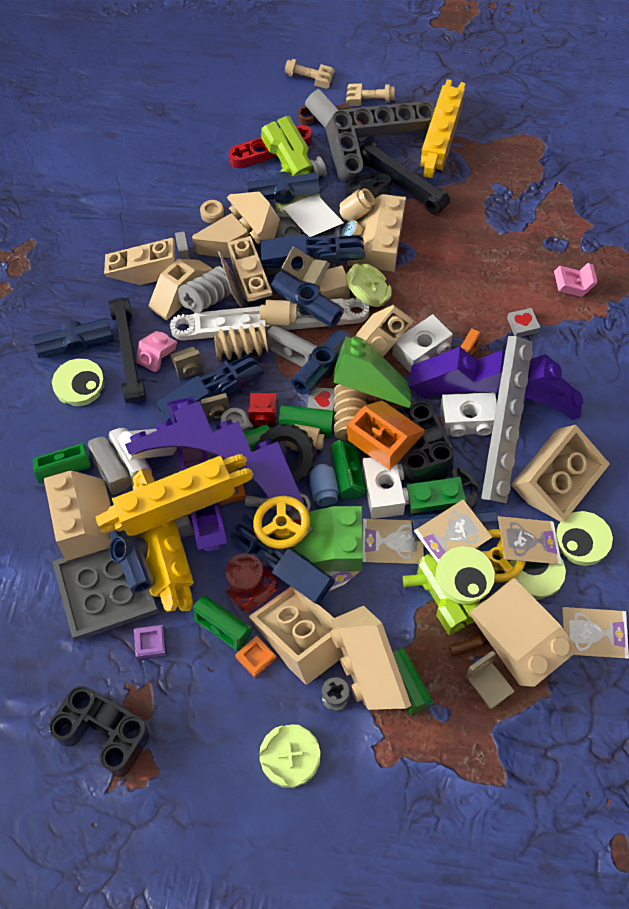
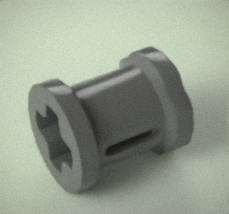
[322,677,349,712]

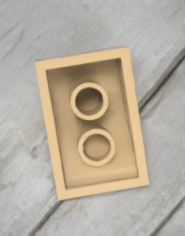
[469,578,578,687]
[249,586,344,685]

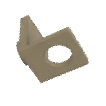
[281,247,330,286]
[170,347,204,380]
[201,393,230,422]
[465,651,514,709]

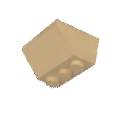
[347,194,406,272]
[511,425,610,522]
[44,471,112,561]
[330,606,411,710]

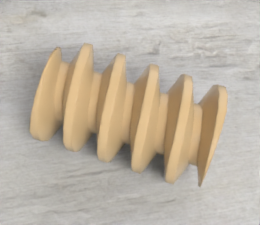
[214,323,268,362]
[334,384,367,441]

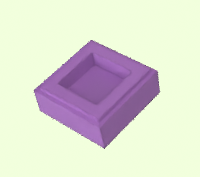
[134,625,166,660]

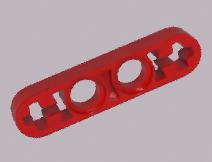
[229,125,312,168]

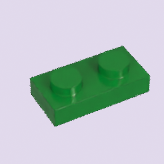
[406,477,466,514]

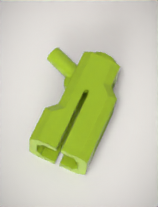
[261,116,312,176]
[403,553,481,635]

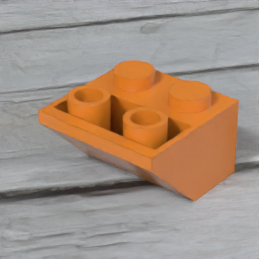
[347,401,425,471]

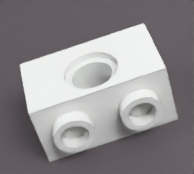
[392,314,453,372]
[440,393,497,437]
[362,457,409,519]

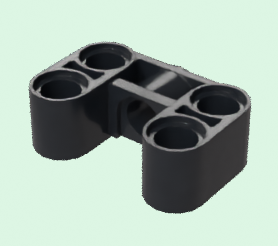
[395,401,454,484]
[49,686,149,777]

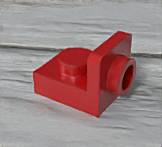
[248,393,277,427]

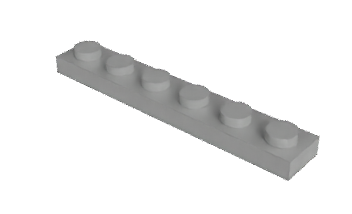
[481,336,533,503]

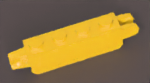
[420,79,466,178]
[95,454,253,536]
[133,469,194,612]

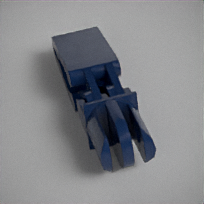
[260,231,365,269]
[157,353,265,421]
[230,515,336,605]

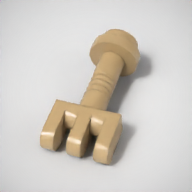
[285,59,335,89]
[346,83,395,106]

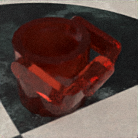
[225,553,279,613]

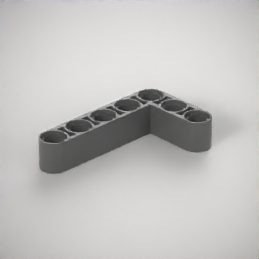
[326,101,435,183]

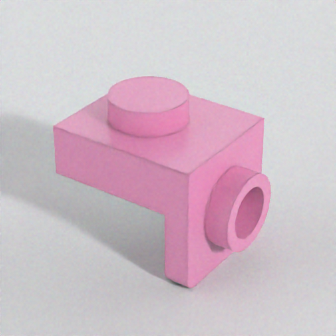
[554,263,597,297]
[136,331,177,372]

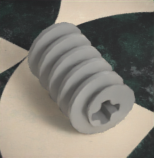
[177,266,231,313]

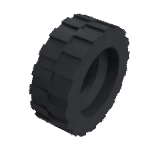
[256,424,316,482]

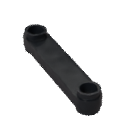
[359,141,450,214]
[109,297,146,404]

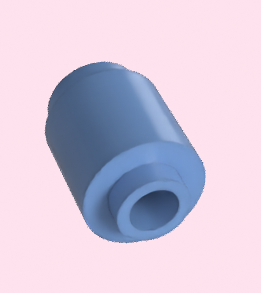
[308,464,339,507]

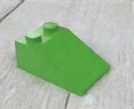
[334,336,411,408]
[278,506,363,571]

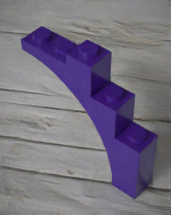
[408,347,583,420]
[167,396,227,551]
[125,399,304,513]

